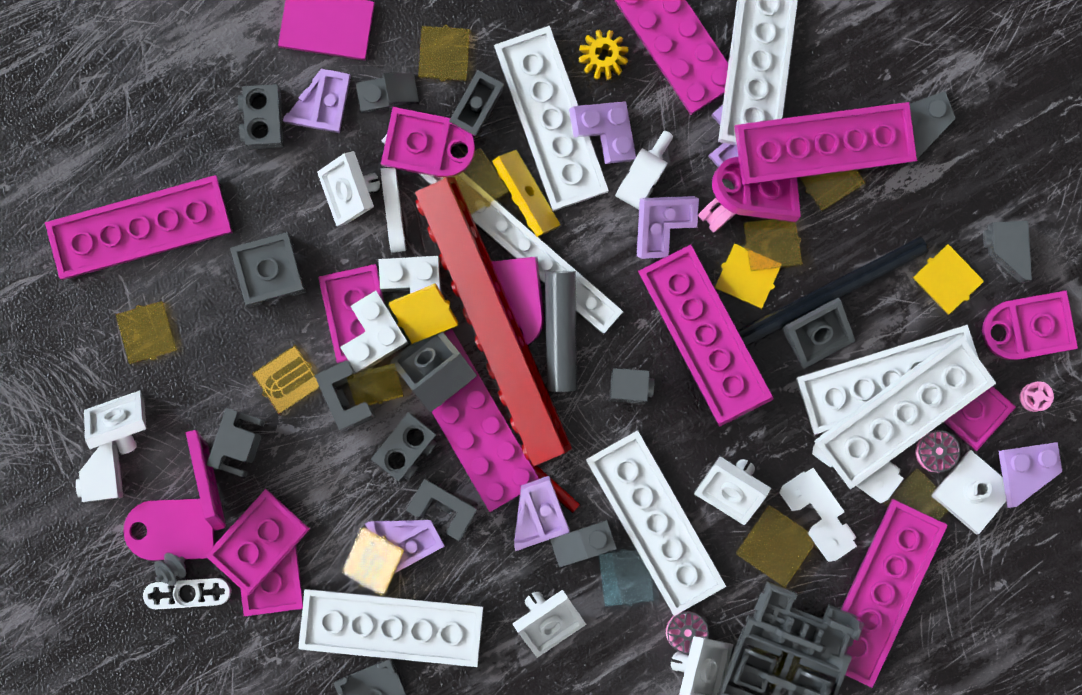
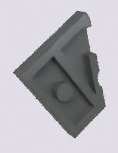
[908,91,955,165]

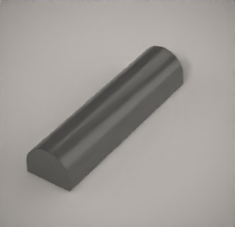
[545,271,578,392]

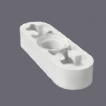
[381,167,406,253]
[143,578,232,609]

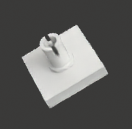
[317,151,380,227]
[84,390,146,454]
[931,450,1006,535]
[694,457,771,525]
[513,590,587,658]
[671,636,733,695]

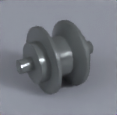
[154,553,186,586]

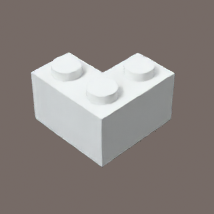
[379,256,442,293]
[340,291,409,375]

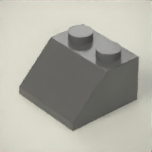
[390,332,477,413]

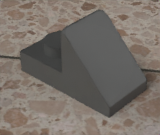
[356,73,419,113]

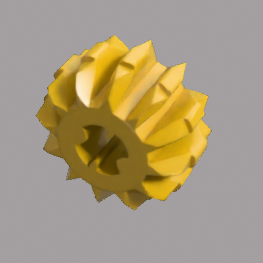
[579,30,628,80]

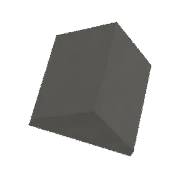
[782,298,855,369]

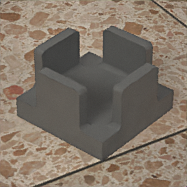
[206,408,265,477]

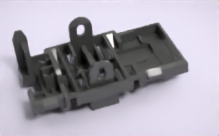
[717,581,865,695]

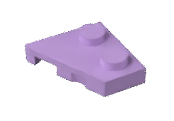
[283,69,351,133]
[998,442,1062,508]
[514,476,570,551]
[365,520,445,574]

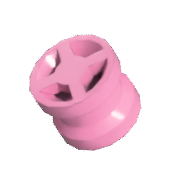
[1020,381,1054,412]

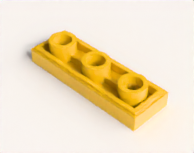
[492,150,560,237]

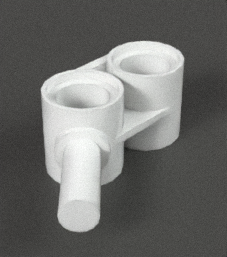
[615,131,673,210]

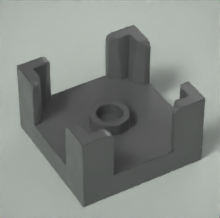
[230,232,307,308]
[314,360,376,432]
[406,479,479,541]
[334,658,407,695]

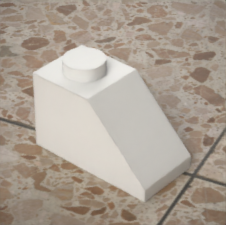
[76,441,123,502]

